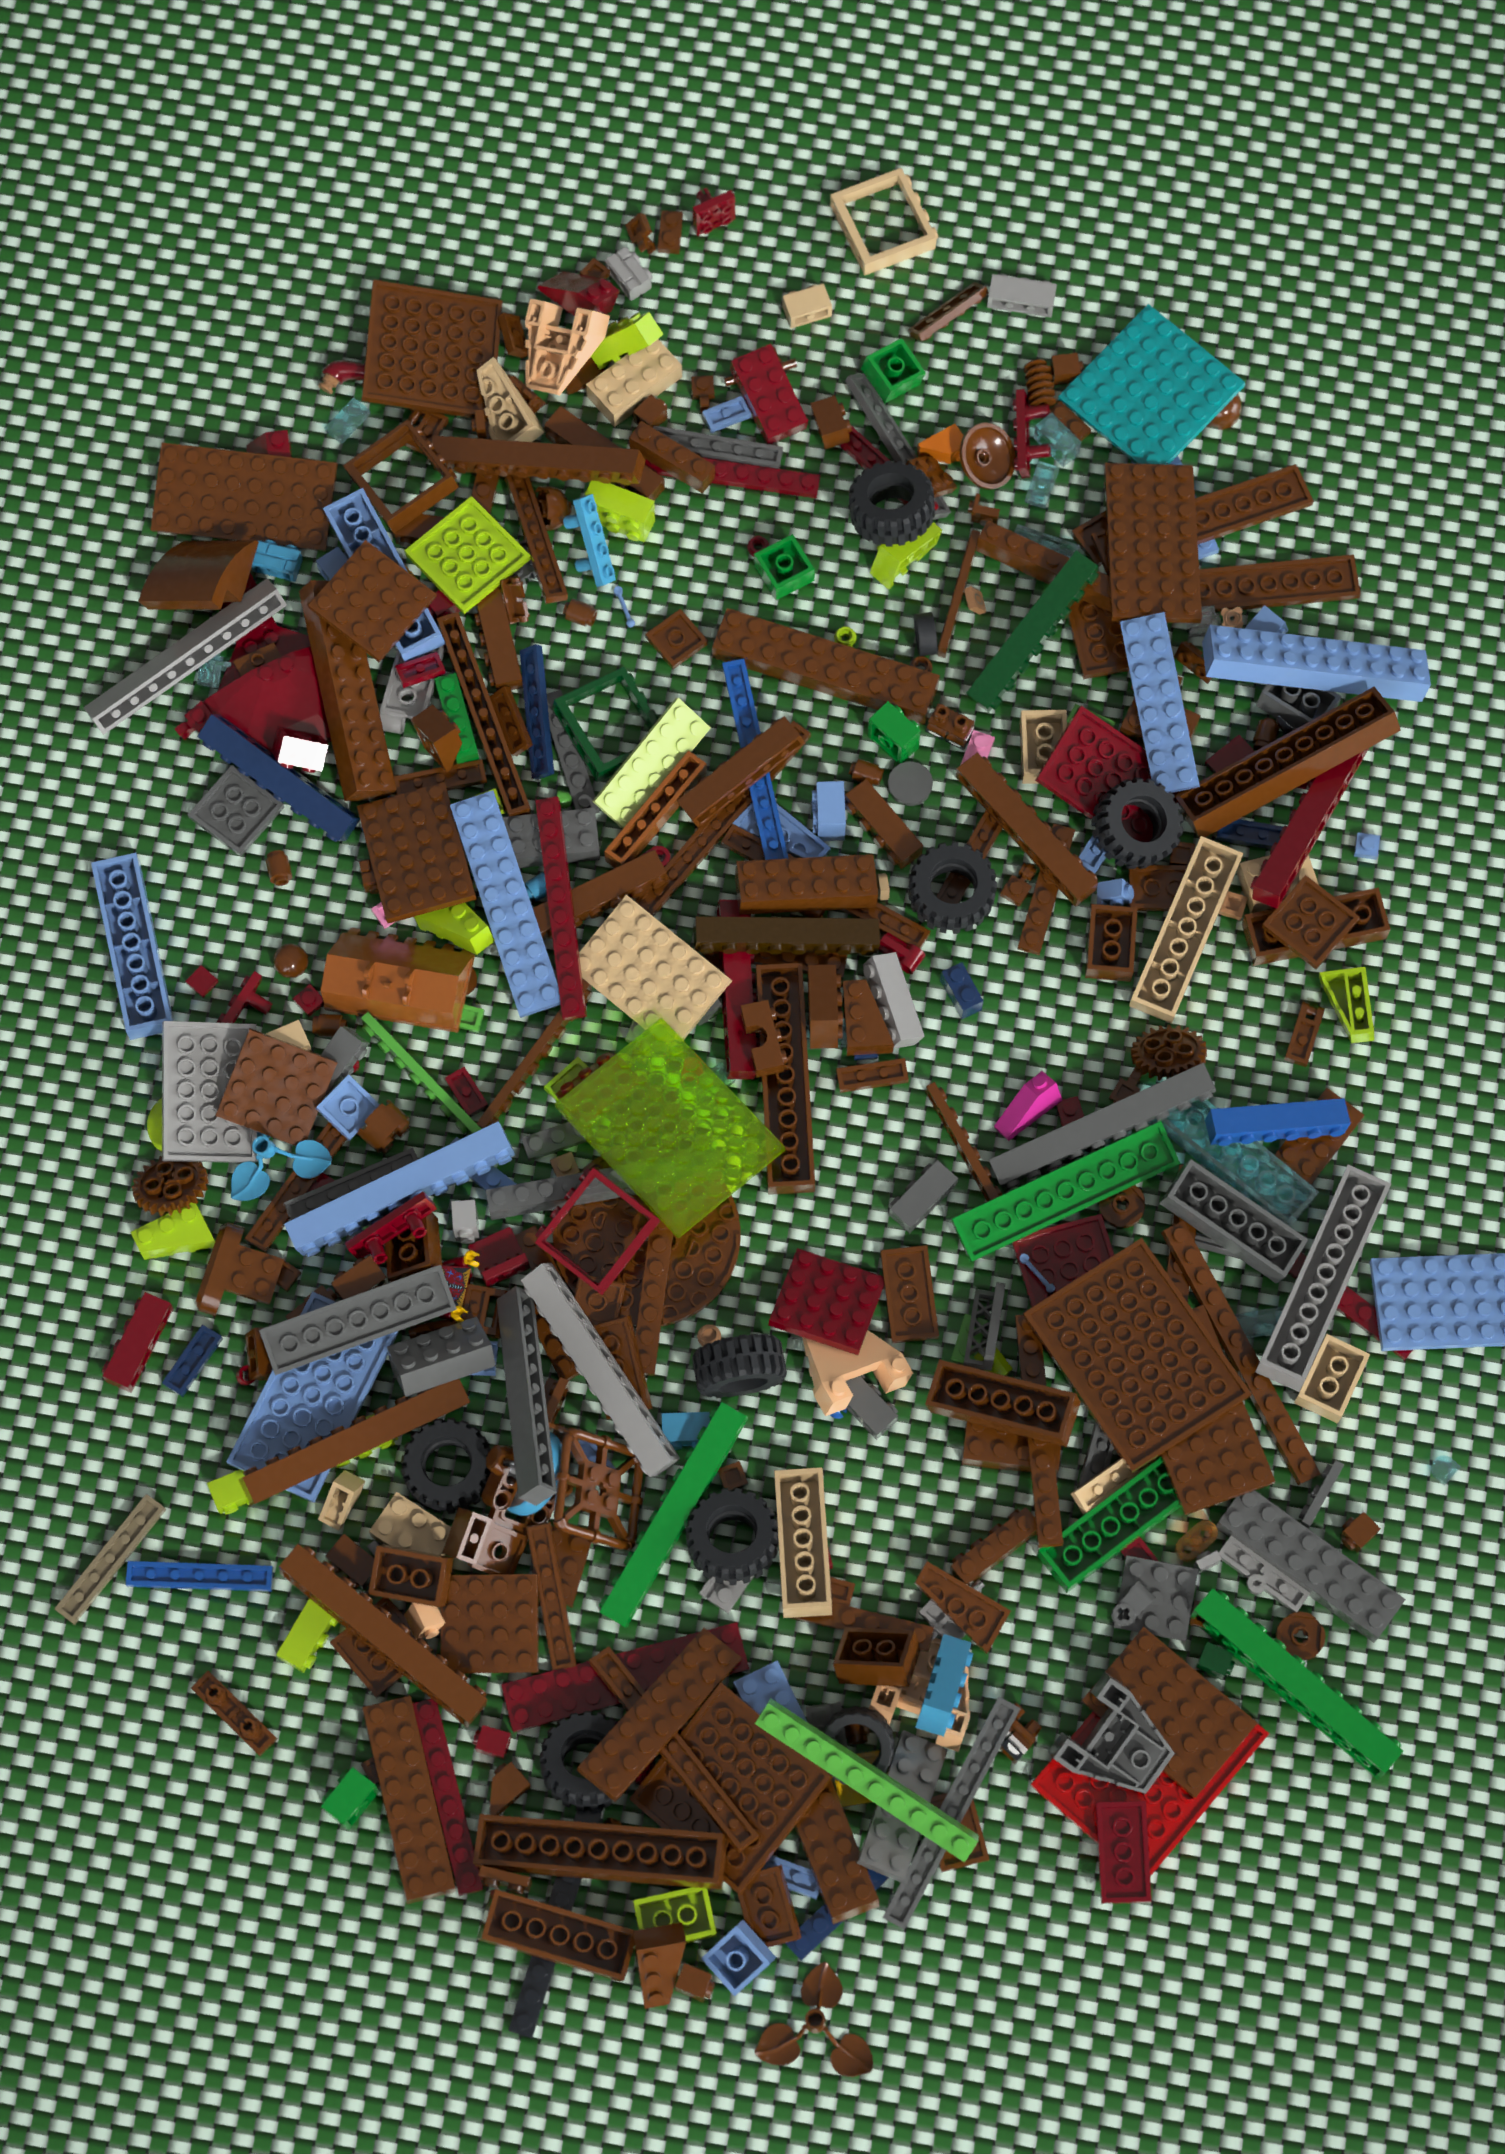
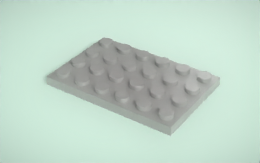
[162,1021,257,1163]

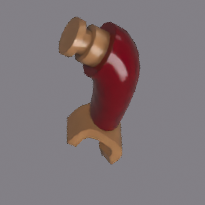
[318,360,365,394]

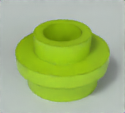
[834,627,856,647]

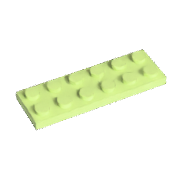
[592,698,711,829]

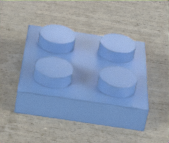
[315,1075,380,1141]

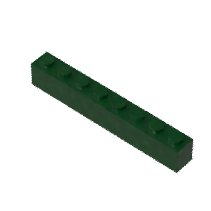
[966,550,1099,713]

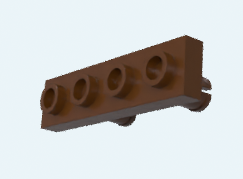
[191,1671,277,1756]

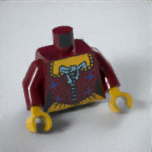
[439,1250,480,1322]

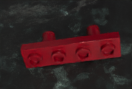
[1013,389,1051,479]
[216,971,273,1023]
[345,1191,437,1264]

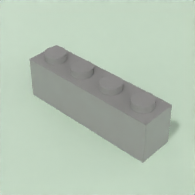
[863,952,925,1049]

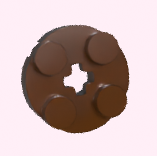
[1098,1185,1145,1230]
[1276,1612,1325,1661]

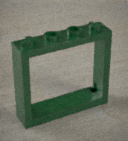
[552,667,658,783]

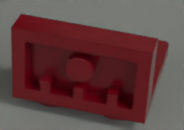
[468,1227,530,1287]

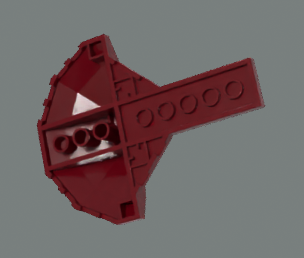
[203,573,368,752]

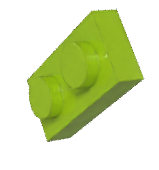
[544,1057,588,1105]

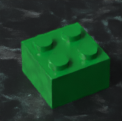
[861,338,926,403]
[754,534,815,600]
[868,701,921,764]
[321,1767,380,1831]

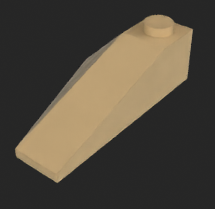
[477,357,545,442]

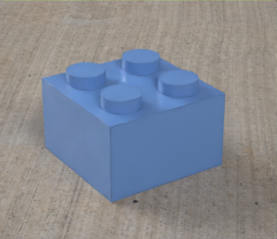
[812,781,846,841]
[701,1920,776,1996]

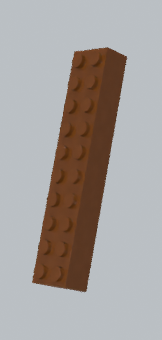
[299,580,396,801]
[712,608,940,725]
[1174,686,1401,839]
[756,963,815,1195]
[279,1544,488,1728]
[473,1814,728,1890]

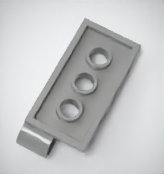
[380,645,445,734]

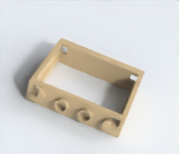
[830,168,938,276]

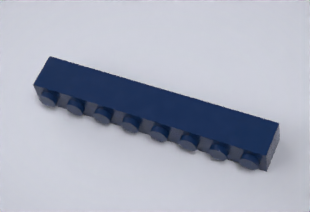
[197,714,360,842]

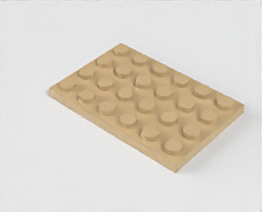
[579,895,732,1053]

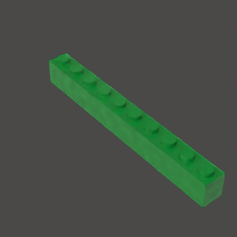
[599,1402,748,1629]

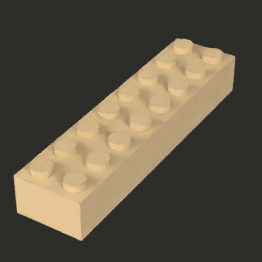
[1129,836,1244,1024]

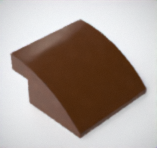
[138,540,259,610]

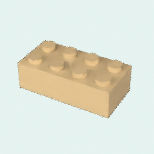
[586,339,682,427]

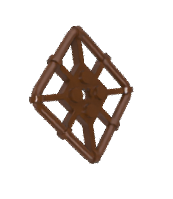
[553,1428,643,1551]

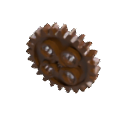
[1131,1025,1207,1081]
[131,1156,209,1216]

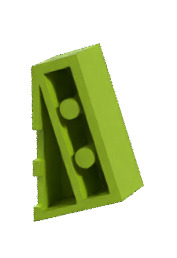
[591,312,663,370]
[414,903,495,955]

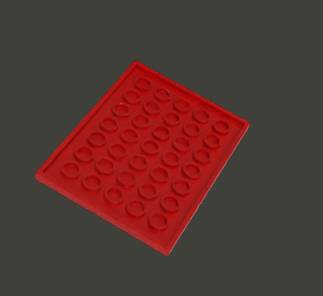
[1030,1712,1270,1877]

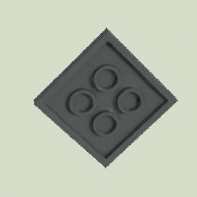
[188,765,284,857]
[1113,1555,1198,1641]

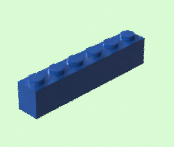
[1205,1098,1351,1146]

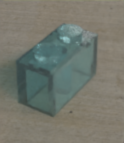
[1033,412,1081,467]

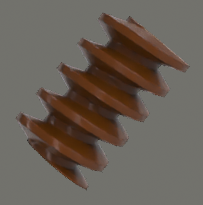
[1023,359,1057,407]

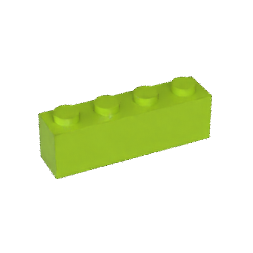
[276,1598,338,1673]

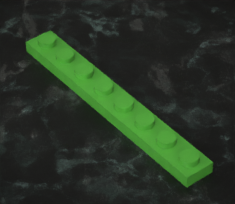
[361,1012,481,1135]

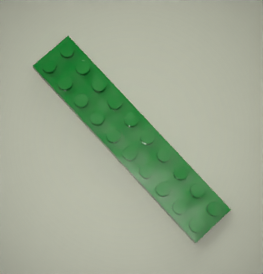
[951,1121,1180,1262]

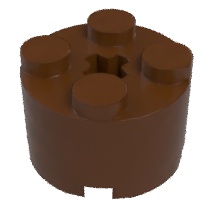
[357,1099,410,1155]

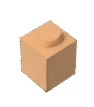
[404,1603,445,1640]

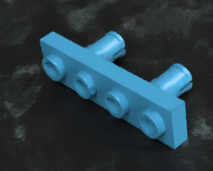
[563,494,616,587]

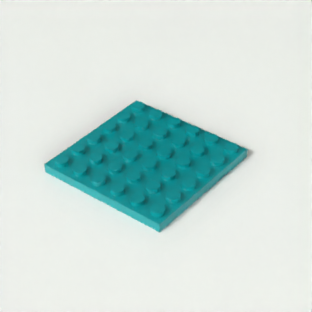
[1058,304,1245,465]

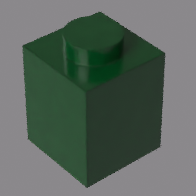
[1195,1642,1236,1680]

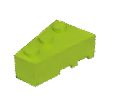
[870,522,942,590]
[1319,967,1374,1043]
[130,1203,215,1260]

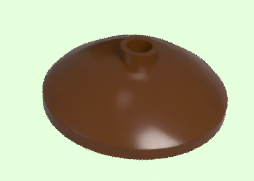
[960,423,1016,489]

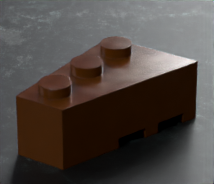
[633,1922,686,2009]

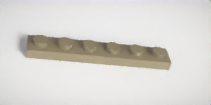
[55,1494,166,1625]

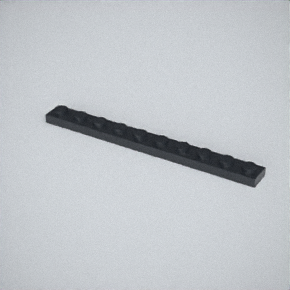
[508,1804,604,2039]

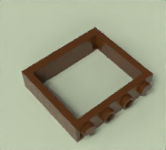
[343,419,459,533]

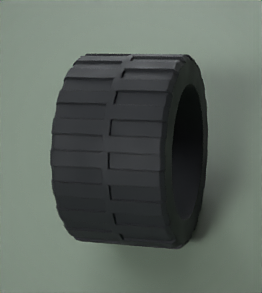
[823,1706,895,1785]

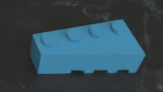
[915,1634,973,1737]

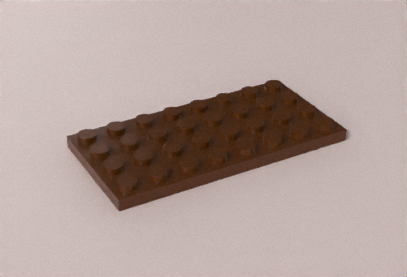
[151,443,338,552]
[1104,463,1202,623]
[1161,1305,1275,1515]

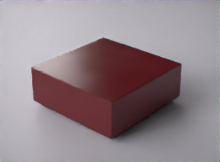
[185,965,219,998]

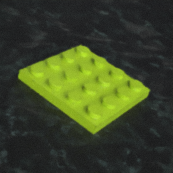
[404,496,531,614]

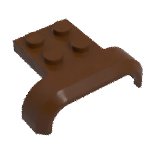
[195,1222,284,1316]

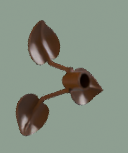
[754,1962,873,2077]

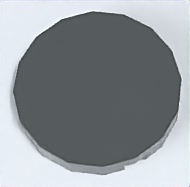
[888,761,933,806]

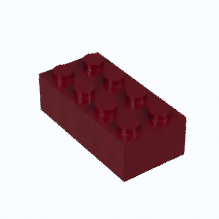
[730,344,808,445]

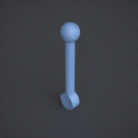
[614,586,635,627]
[1019,1254,1055,1293]

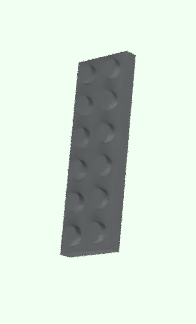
[857,1730,948,1883]

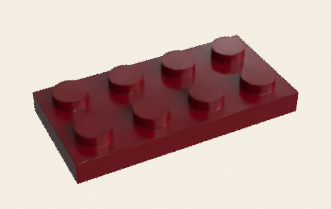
[1096,1801,1152,1904]

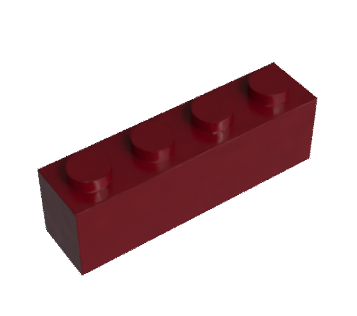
[102,1292,174,1393]

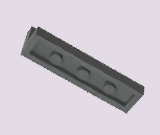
[963,1282,1006,1371]

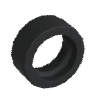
[914,612,937,656]

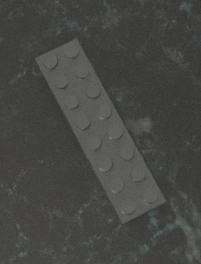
[259,1265,457,1375]

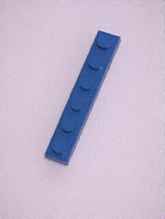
[126,1561,273,1592]

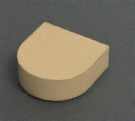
[877,873,890,901]

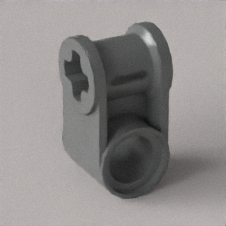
[1111,1581,1156,1626]

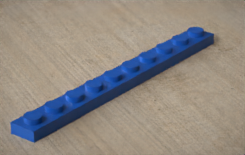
[722,659,788,860]

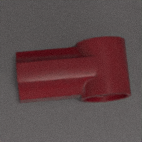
[878,932,926,975]

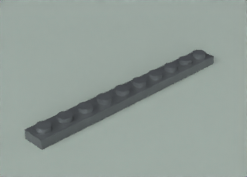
[882,1697,1020,1930]

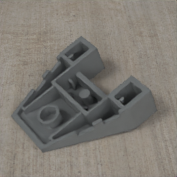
[1048,1672,1175,1794]

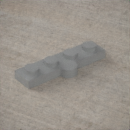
[1219,1536,1310,1613]

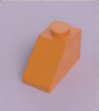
[917,424,964,464]

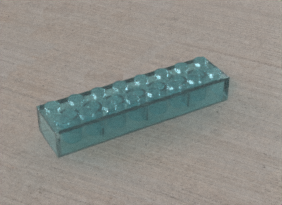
[1150,1099,1319,1227]

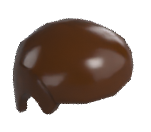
[273,943,308,978]

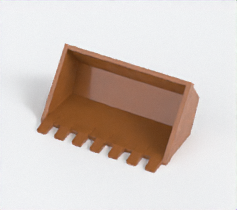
[321,928,475,1033]

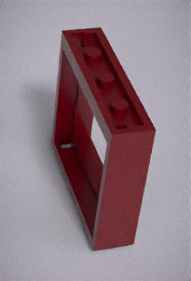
[535,1167,661,1295]

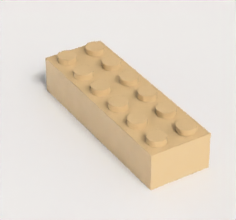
[774,1468,832,1618]

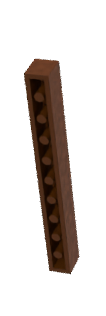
[427,435,645,485]
[437,612,531,817]
[239,1379,470,1506]

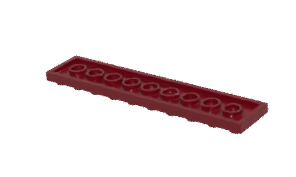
[501,1622,749,1733]

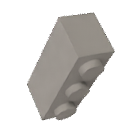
[987,274,1057,318]

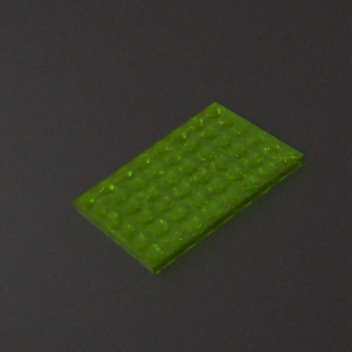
[555,1017,785,1239]

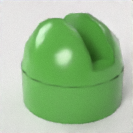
[557,790,572,809]

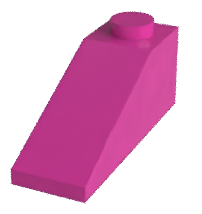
[994,1071,1062,1141]

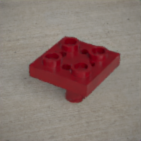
[693,188,735,236]

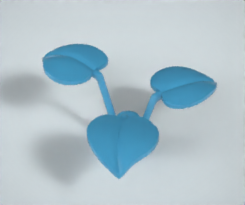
[231,1132,332,1201]

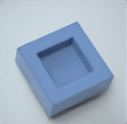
[1354,832,1380,860]

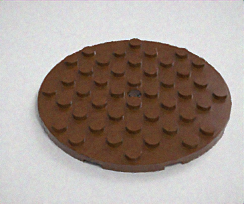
[553,1144,741,1327]

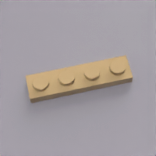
[1070,1458,1157,1514]

